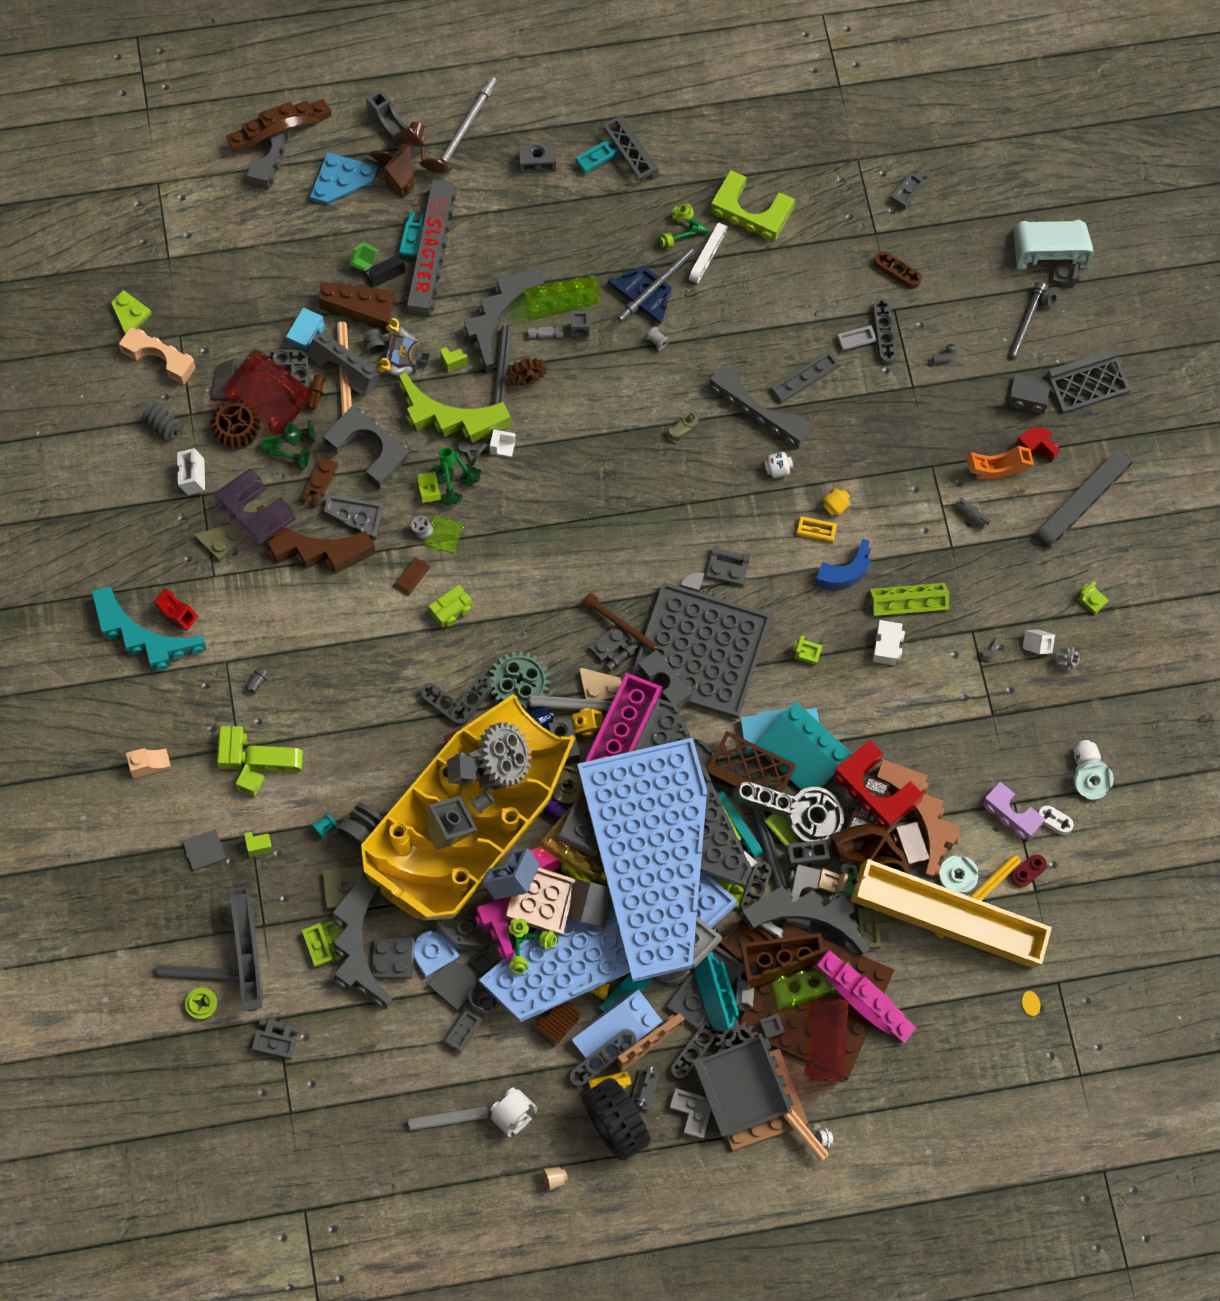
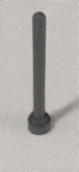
[1010,282,1049,359]

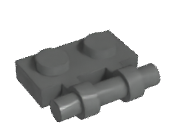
[589,625,639,671]
[252,1018,300,1060]

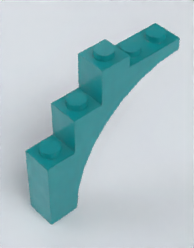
[92,586,207,671]

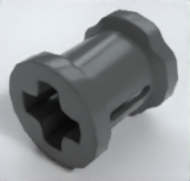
[470,789,496,814]

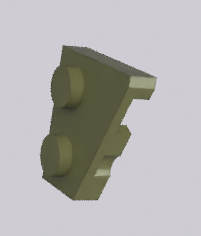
[195,523,248,562]

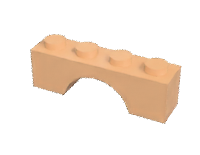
[119,327,195,385]

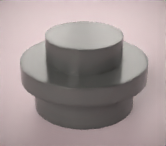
[1041,289,1058,307]

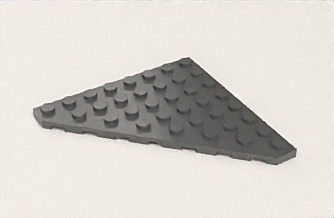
[634,698,752,888]

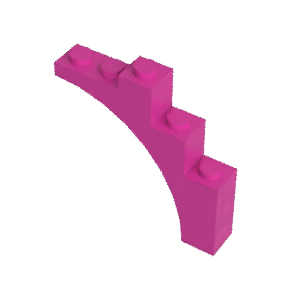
[475,843,559,964]

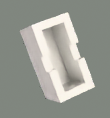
[177,448,205,495]
[873,620,905,666]

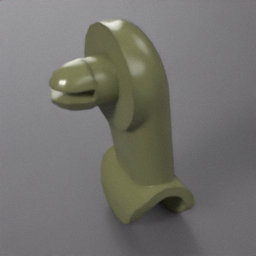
[666,413,699,444]

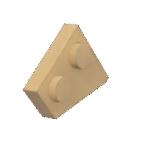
[579,668,622,701]

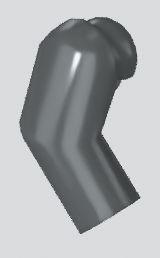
[933,344,957,364]

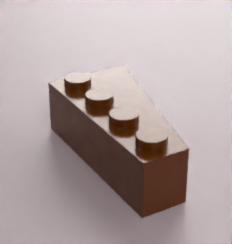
[318,282,395,333]
[741,933,824,990]

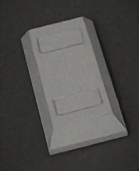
[837,325,877,351]

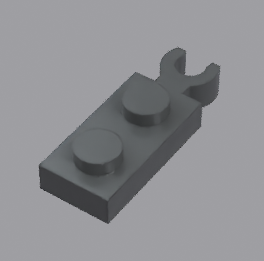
[891,165,930,209]

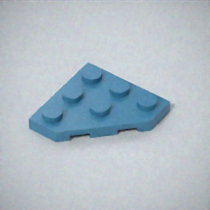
[310,152,379,205]

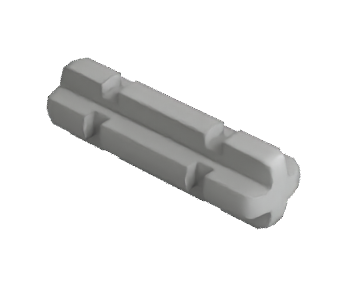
[528,326,564,338]

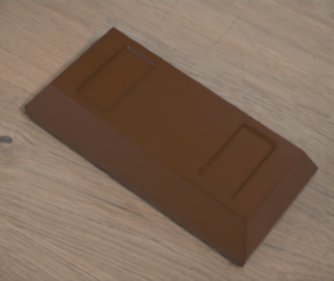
[393,557,431,596]

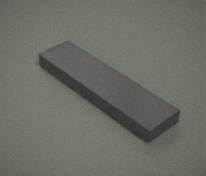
[770,351,840,404]

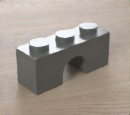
[638,650,693,709]
[447,753,507,792]

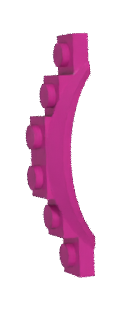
[815,950,917,1043]

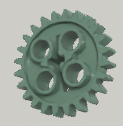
[489,651,551,711]

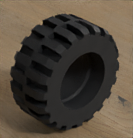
[582,1078,651,1160]

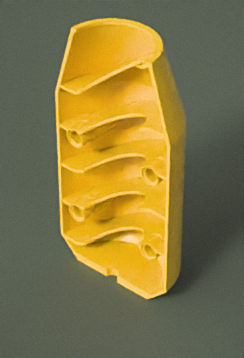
[361,694,575,921]

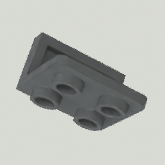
[1008,374,1051,415]

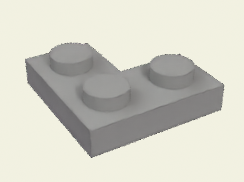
[670,1088,712,1140]

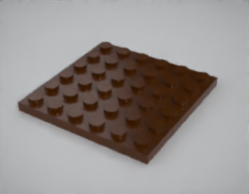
[739,922,894,1080]

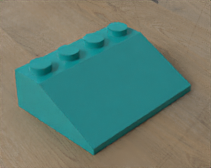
[755,701,853,799]

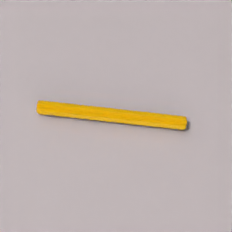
[934,854,1021,939]

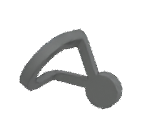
[458,441,488,466]

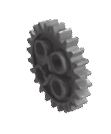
[477,722,532,787]

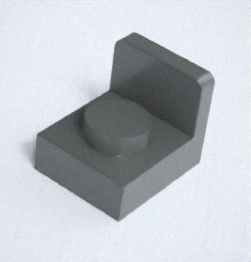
[1052,263,1081,288]

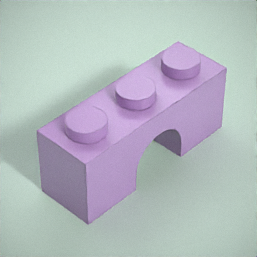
[983,782,1045,842]

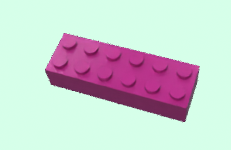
[580,673,662,781]

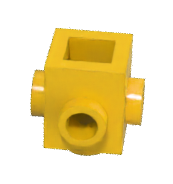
[572,708,603,738]

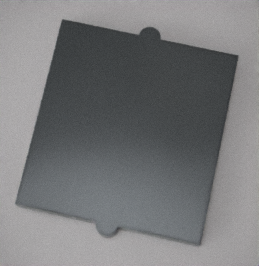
[183,829,226,871]

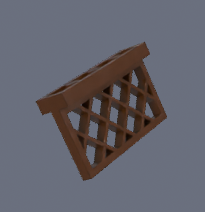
[706,731,796,803]

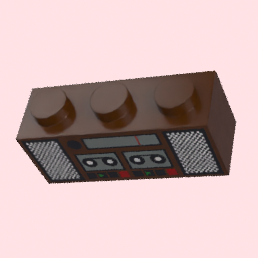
[848,776,891,828]

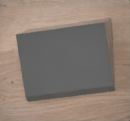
[567,879,612,928]

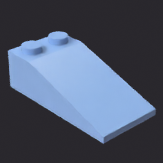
[571,989,662,1069]

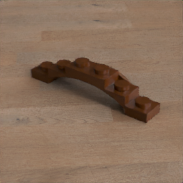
[226,99,332,152]

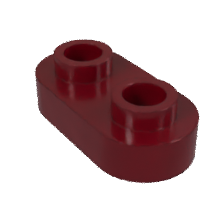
[1012,855,1047,888]

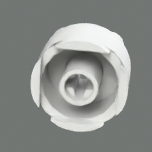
[490,1087,537,1137]

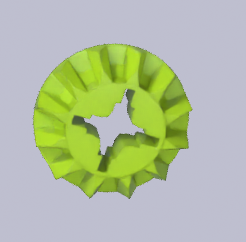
[185,988,218,1020]

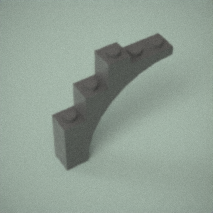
[462,268,544,374]
[332,876,393,1009]
[740,886,870,955]
[230,887,263,1012]

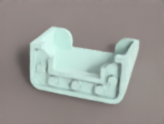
[1013,220,1093,269]

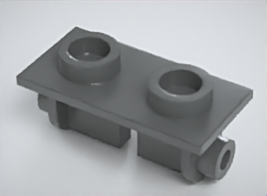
[631,1066,660,1111]

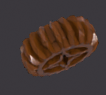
[210,399,261,449]

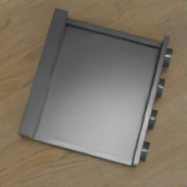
[693,1033,794,1139]

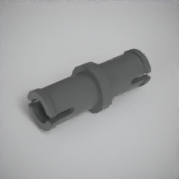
[954,497,991,529]

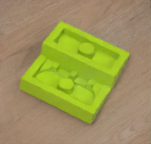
[302,920,346,967]

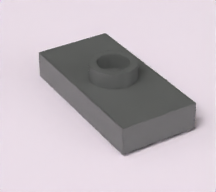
[444,1009,483,1054]

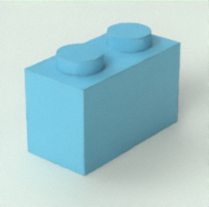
[286,308,325,353]

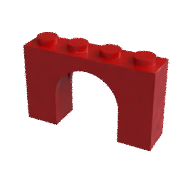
[834,740,924,830]

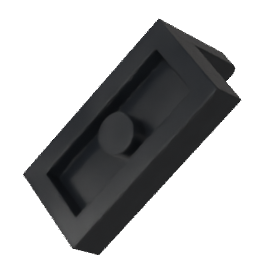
[365,255,406,288]

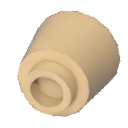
[542,1167,568,1191]

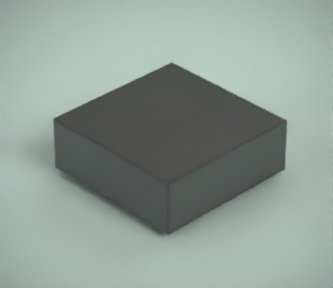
[759,1013,785,1039]

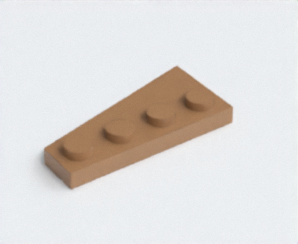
[617,1013,685,1072]

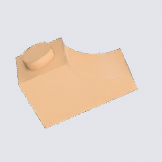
[126,748,171,779]

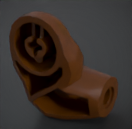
[829,823,910,875]

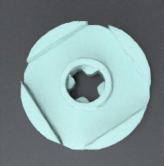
[1074,760,1114,799]
[938,856,978,894]

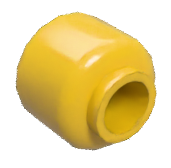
[822,488,850,516]

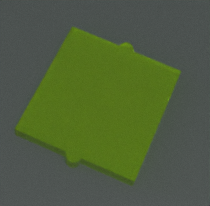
[424,515,464,554]

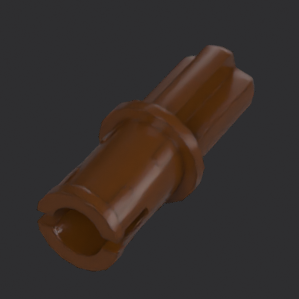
[307,374,326,410]

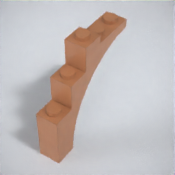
[876,759,961,880]

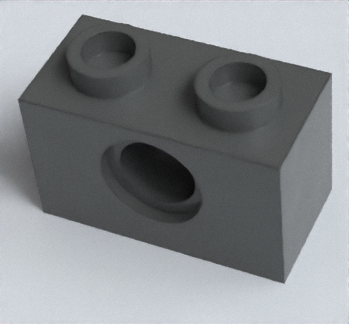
[519,143,556,173]

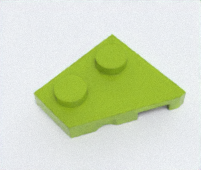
[111,290,152,334]

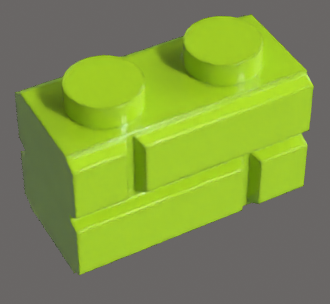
[428,585,473,628]
[217,726,247,770]

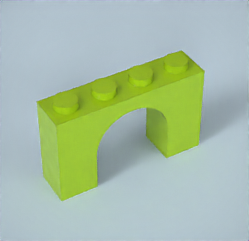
[711,170,795,242]

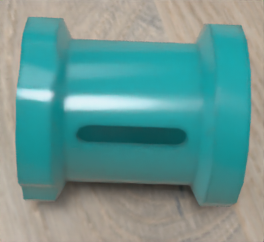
[311,812,338,838]

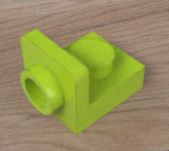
[1078,581,1109,615]

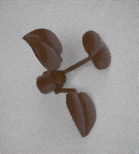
[368,122,453,173]

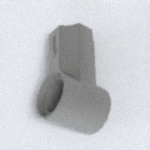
[736,968,754,1011]

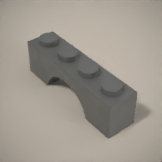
[366,89,421,157]
[247,130,291,190]
[307,332,380,396]

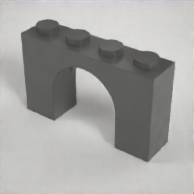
[323,405,410,490]

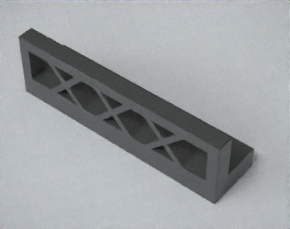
[603,114,659,181]

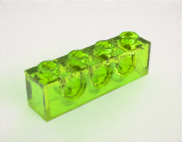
[523,275,600,318]
[771,960,851,1009]

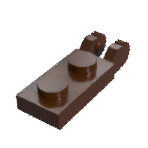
[301,456,339,507]

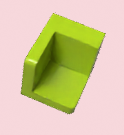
[440,347,468,373]
[236,764,264,797]
[244,832,273,858]

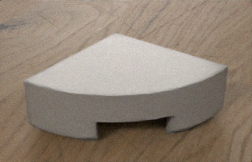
[681,573,704,592]

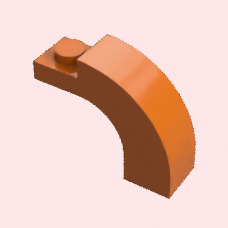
[966,446,1034,480]

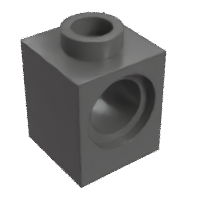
[571,311,590,337]

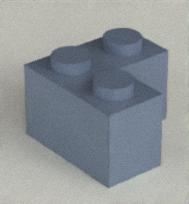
[483,848,540,900]

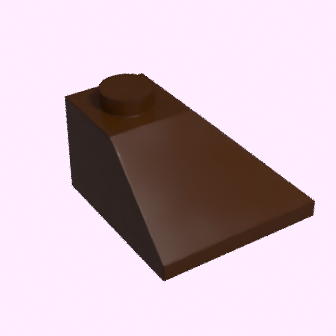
[384,145,414,198]

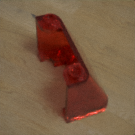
[221,349,313,435]

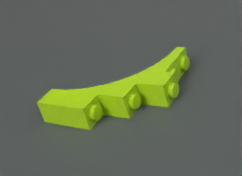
[399,372,513,443]

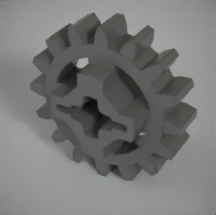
[716,1020,758,1052]

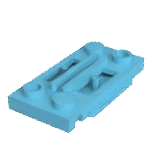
[740,708,819,756]

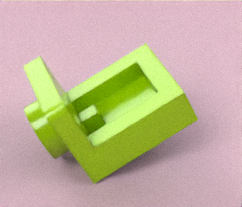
[417,472,441,503]
[793,635,822,665]

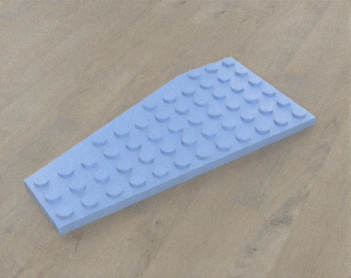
[578,738,707,982]
[479,871,738,1022]

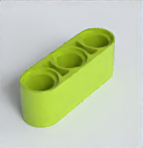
[245,746,303,772]

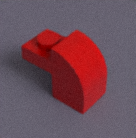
[1016,427,1060,463]
[153,588,199,631]

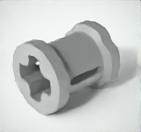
[645,326,670,351]

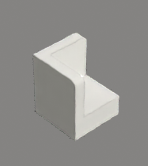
[490,429,516,458]
[1023,629,1055,654]

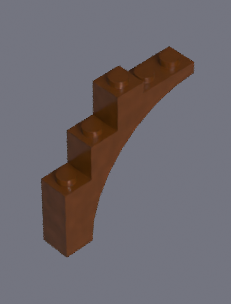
[255,505,376,574]

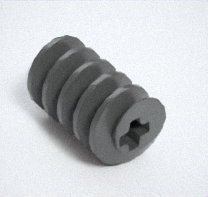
[142,401,184,441]

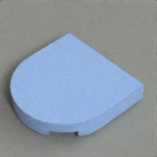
[414,931,460,978]

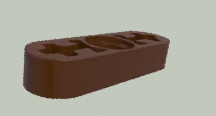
[874,251,922,289]

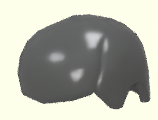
[469,985,499,1015]

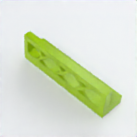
[870,583,949,616]

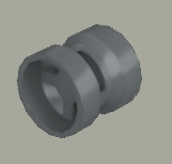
[363,329,385,354]

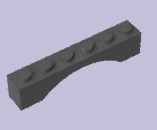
[709,364,813,449]

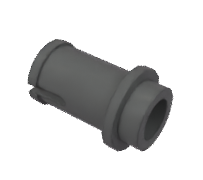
[246,668,268,694]

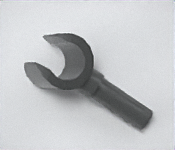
[981,638,999,661]

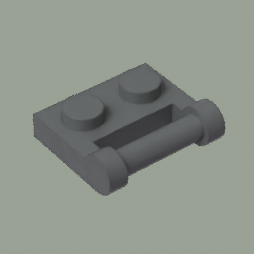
[706,546,751,587]

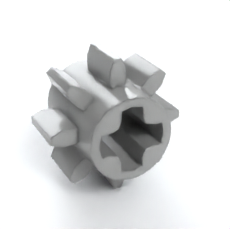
[1056,646,1080,670]

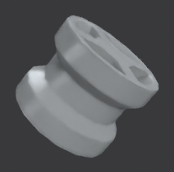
[411,516,433,539]

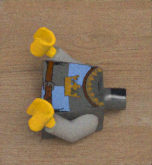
[378,318,430,378]

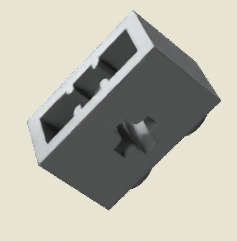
[786,840,830,870]

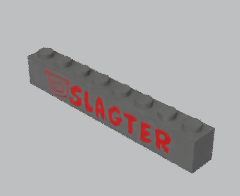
[407,179,457,317]

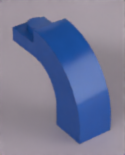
[815,539,871,590]

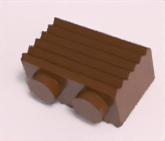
[536,1001,581,1047]

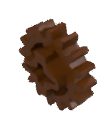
[506,358,547,385]

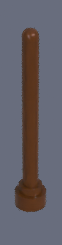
[582,593,658,652]

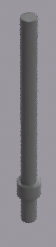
[617,247,695,322]

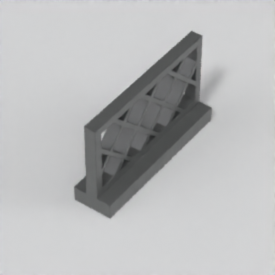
[1045,348,1131,413]

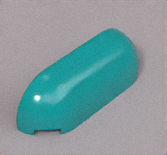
[696,952,738,1031]

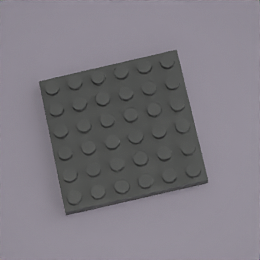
[631,582,772,719]

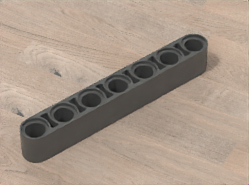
[1036,450,1133,548]

